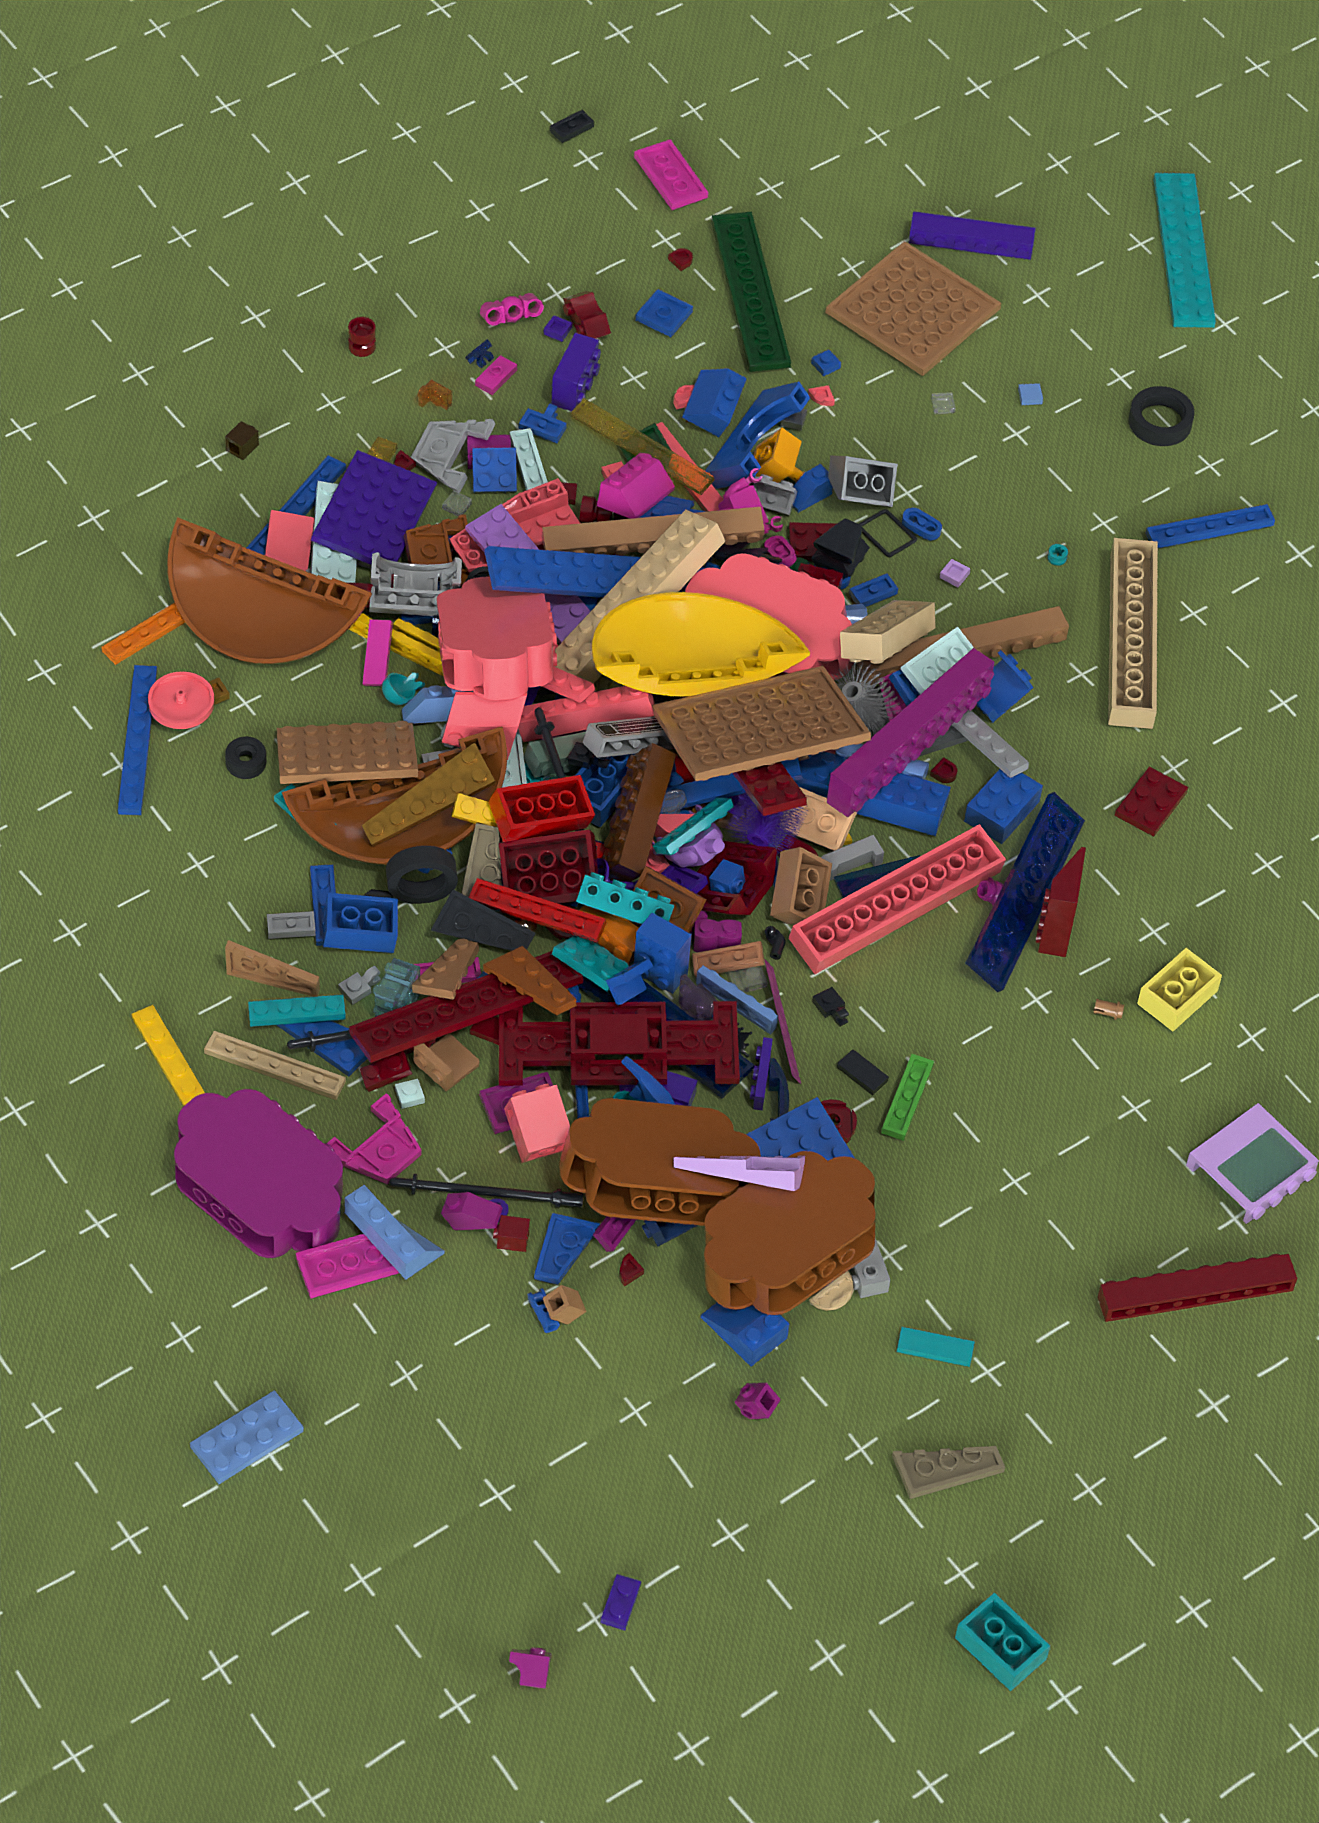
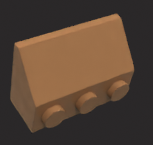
[770,847,832,925]

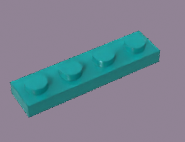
[653,798,734,856]
[248,995,346,1027]

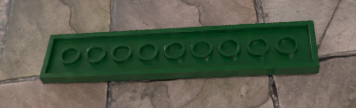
[711,211,791,372]

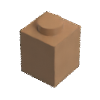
[543,1285,586,1325]

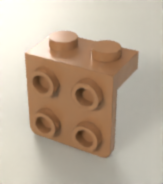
[414,1034,480,1092]

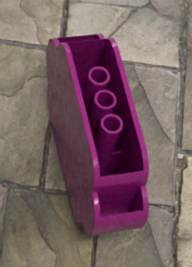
[174,1089,343,1258]

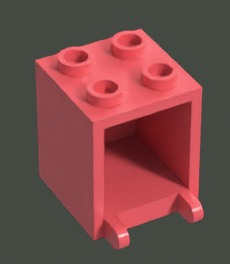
[504,1084,570,1163]

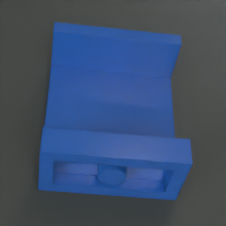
[976,650,1033,723]

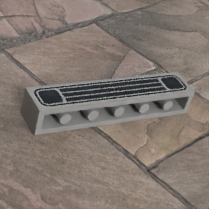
[582,716,675,758]

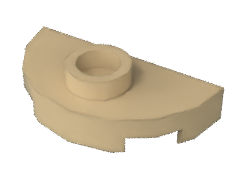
[809,1271,854,1311]

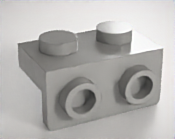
[753,474,797,516]

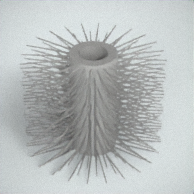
[835,663,900,735]

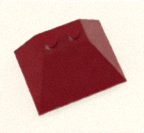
[697,841,777,915]

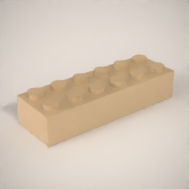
[840,600,936,664]

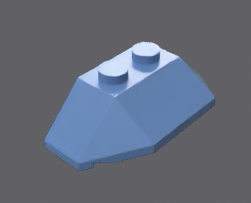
[402,685,474,724]

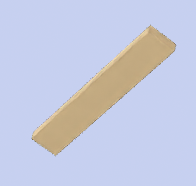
[204,1031,346,1100]

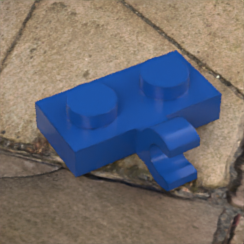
[519,404,567,443]

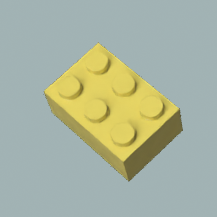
[1137,948,1222,1031]

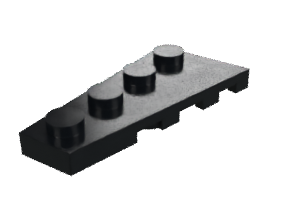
[431,889,536,951]

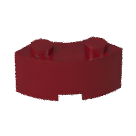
[563,291,611,339]

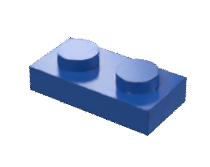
[849,574,898,607]

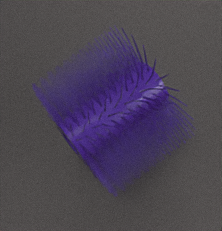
[726,791,808,858]

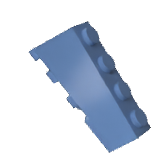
[345,1185,445,1280]

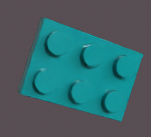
[552,936,629,991]

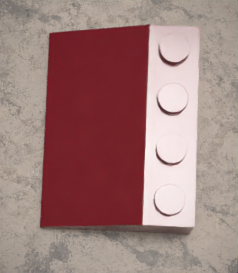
[499,829,598,904]
[1035,847,1086,957]

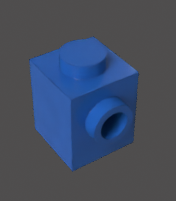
[709,859,745,894]

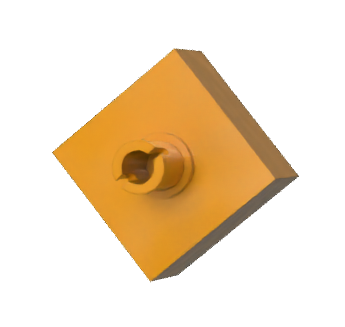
[753,428,805,483]

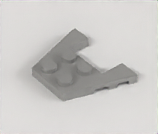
[411,419,496,494]

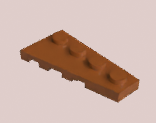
[483,946,576,1015]

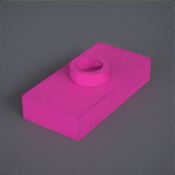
[475,355,517,395]

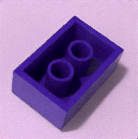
[552,333,601,413]

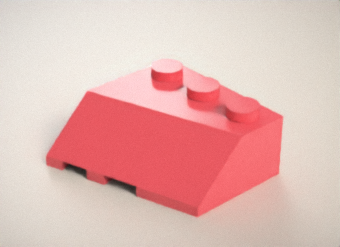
[442,692,527,760]

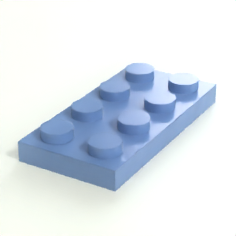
[190,1390,303,1484]

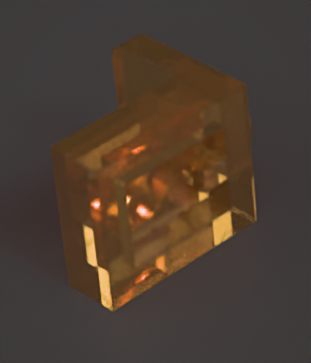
[418,380,452,410]

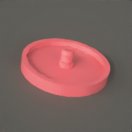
[148,672,214,729]

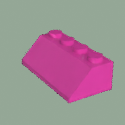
[597,453,675,519]

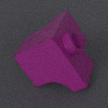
[509,1647,552,1688]

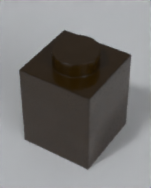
[225,421,259,460]

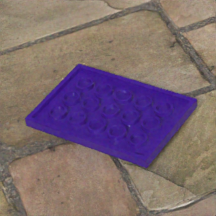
[311,450,437,565]

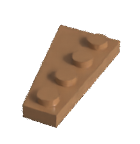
[411,939,479,1000]
[225,940,320,997]

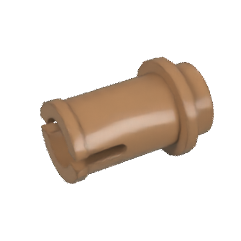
[1094,999,1124,1020]

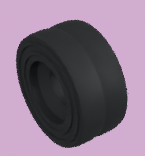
[225,736,267,779]

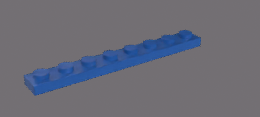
[118,665,157,815]

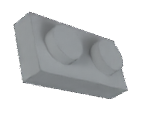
[267,911,316,939]

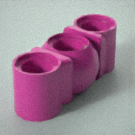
[480,293,544,325]

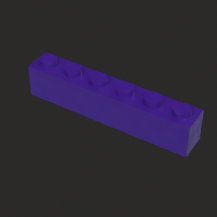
[909,211,1035,260]

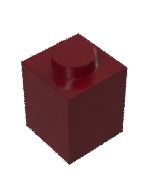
[493,1215,530,1252]

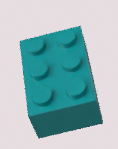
[955,1593,1050,1691]

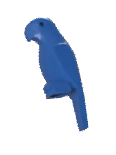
[621,1056,675,1105]

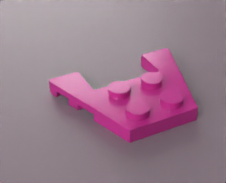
[327,1093,422,1184]

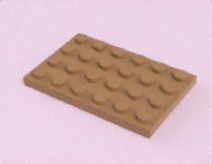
[276,721,418,784]

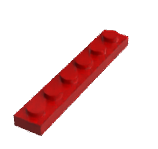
[469,878,607,943]

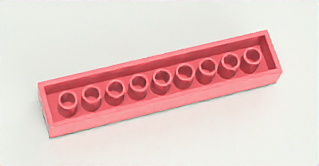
[788,824,1006,974]

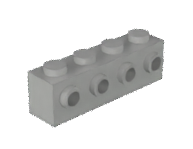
[850,1238,890,1298]

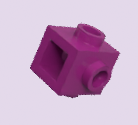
[735,1383,781,1419]

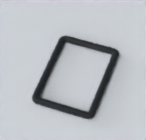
[859,509,917,557]

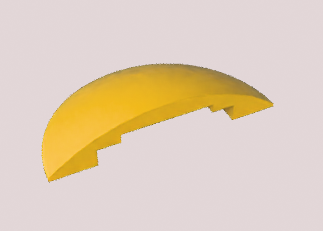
[592,592,810,696]

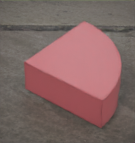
[808,385,835,406]

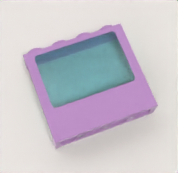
[1186,1103,1319,1224]

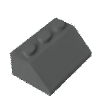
[828,456,898,507]

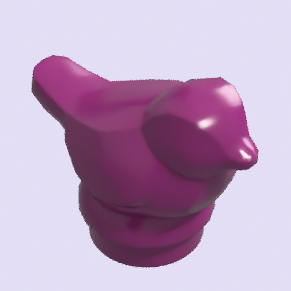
[977,877,1016,908]

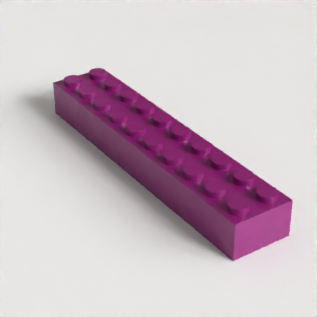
[827,648,995,817]

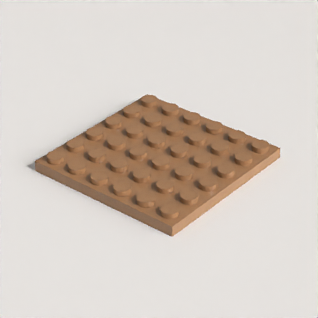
[825,241,1001,376]

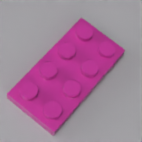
[634,139,708,210]
[296,1234,399,1299]

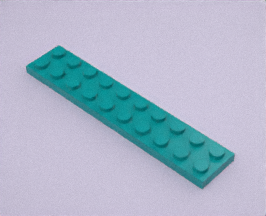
[1153,173,1216,328]

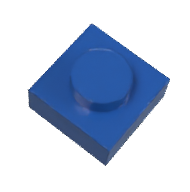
[811,350,841,376]

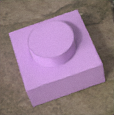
[940,559,970,588]

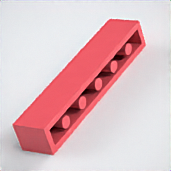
[518,686,654,742]

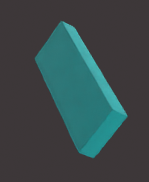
[897,1327,975,1367]

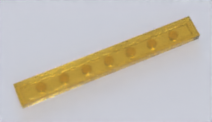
[571,398,715,495]

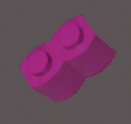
[693,919,742,953]

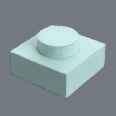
[395,1079,425,1109]

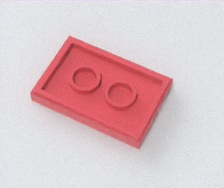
[265,510,314,571]

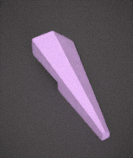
[674,1156,805,1191]

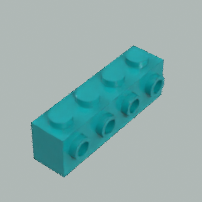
[576,872,674,924]

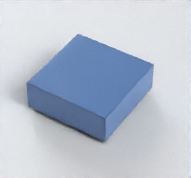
[1018,384,1043,405]

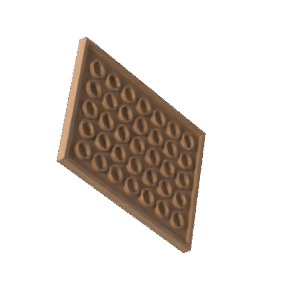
[652,666,871,781]

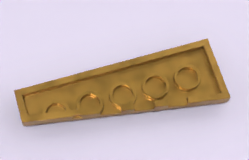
[362,743,496,846]

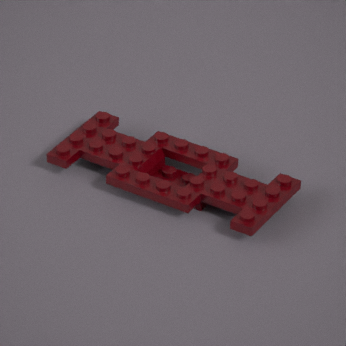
[499,1001,740,1086]

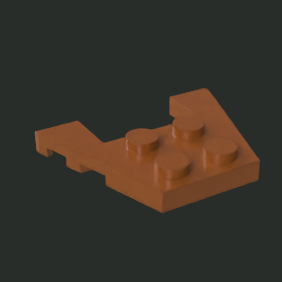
[404,514,471,587]

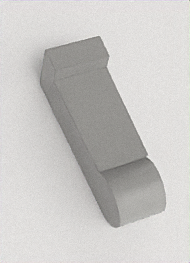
[821,835,884,880]

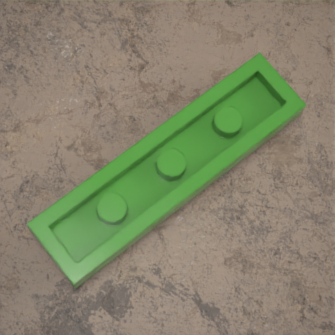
[881,1054,934,1141]

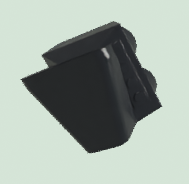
[811,518,870,579]

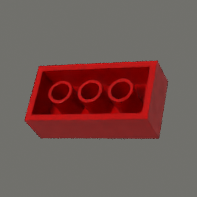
[489,775,595,842]

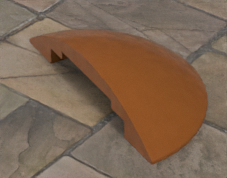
[168,517,372,664]
[282,726,507,864]

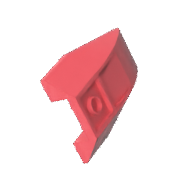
[449,478,580,572]

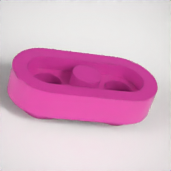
[764,536,797,567]

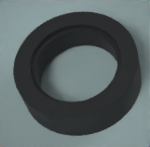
[1129,386,1195,446]
[386,846,458,904]

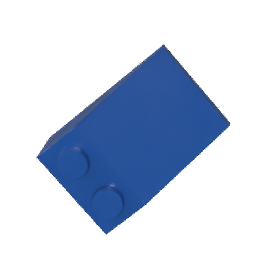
[700,1302,789,1366]

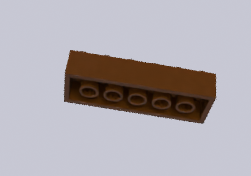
[599,743,676,882]

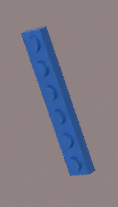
[1145,504,1275,548]

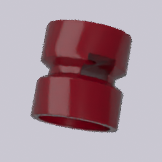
[348,317,376,357]
[579,495,613,523]

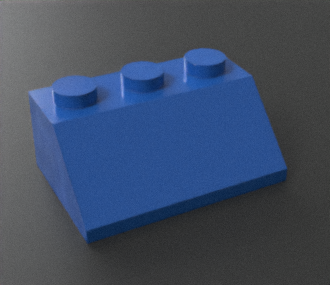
[682,368,747,437]

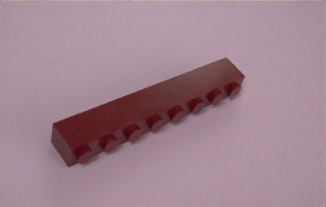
[1098,1254,1297,1322]

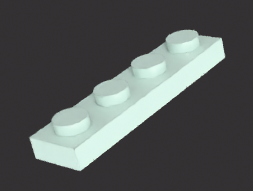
[510,428,547,490]

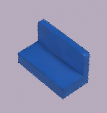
[606,959,653,1005]

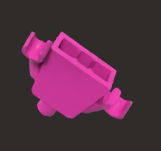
[716,468,783,534]

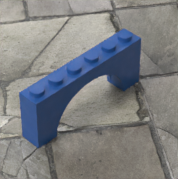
[704,382,810,489]

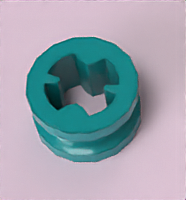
[1048,544,1068,566]

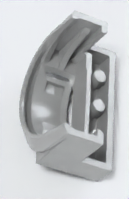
[369,552,462,616]

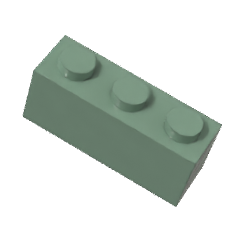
[524,732,586,778]

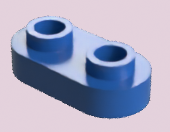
[902,508,942,540]

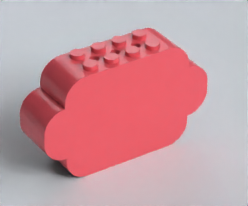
[685,554,854,680]
[437,576,557,700]

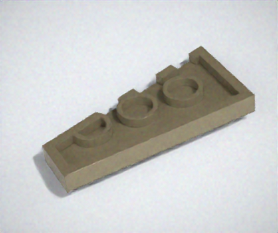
[462,823,503,915]

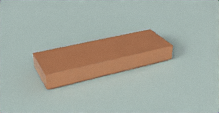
[692,941,764,978]

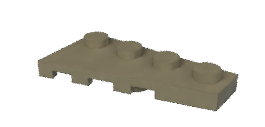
[892,1446,1005,1499]

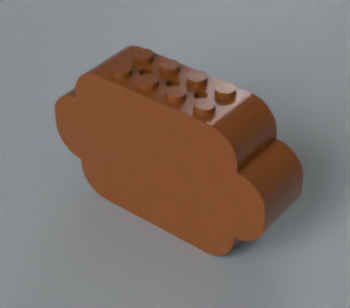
[559,1098,761,1226]
[704,1151,875,1315]

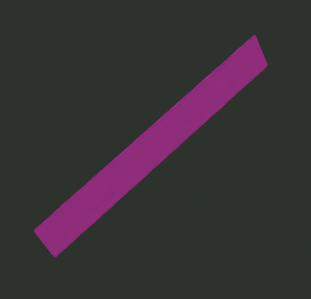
[764,959,801,1084]

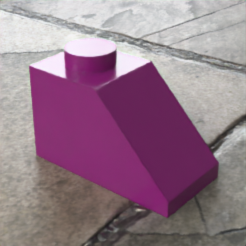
[441,1192,503,1231]

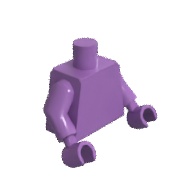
[652,805,725,868]

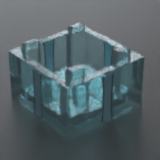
[373,958,420,1017]

